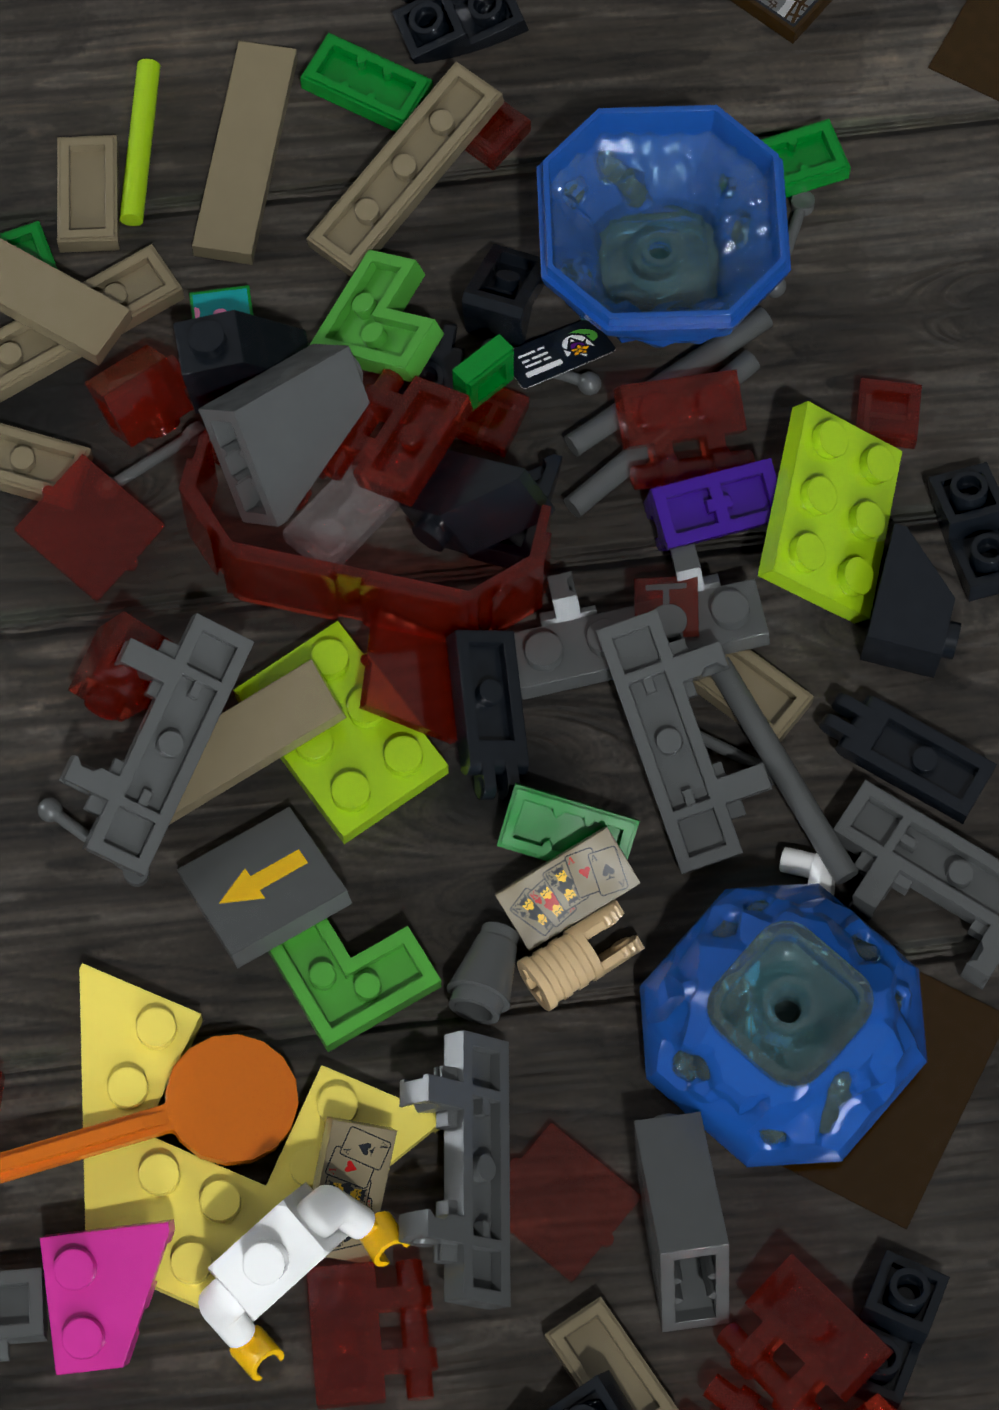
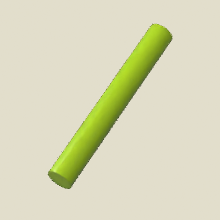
[119,59,161,226]

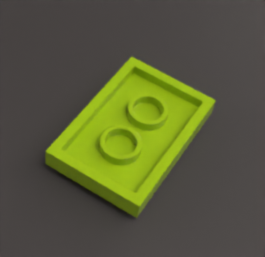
[758,401,902,623]
[234,621,449,845]

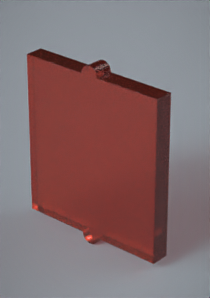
[14,454,165,603]
[359,609,457,744]
[510,1123,642,1283]

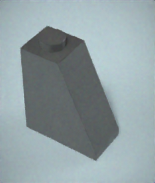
[199,344,370,527]
[634,1112,729,1332]

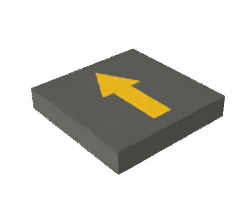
[177,807,352,969]

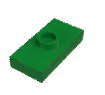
[300,33,433,132]
[723,119,851,198]
[497,782,640,861]

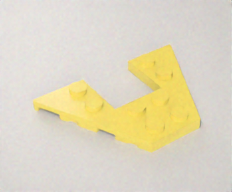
[79,963,439,1309]

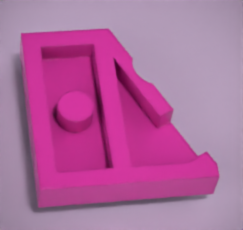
[40,1219,175,1375]

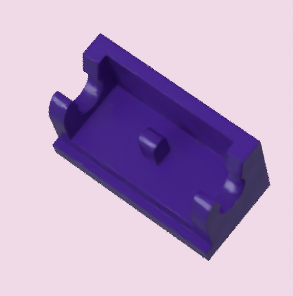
[643,458,777,551]

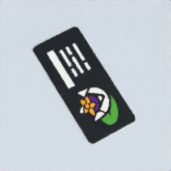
[514,320,616,389]

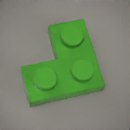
[310,250,444,383]
[268,918,442,1052]

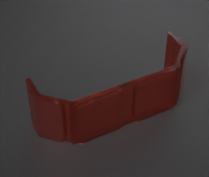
[179,434,552,644]

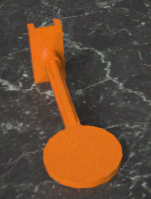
[0,1034,299,1184]

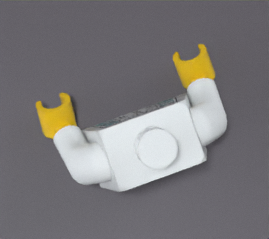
[198,1182,410,1381]

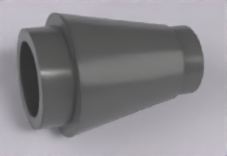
[447,922,520,1025]

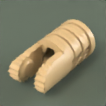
[517,899,645,1011]

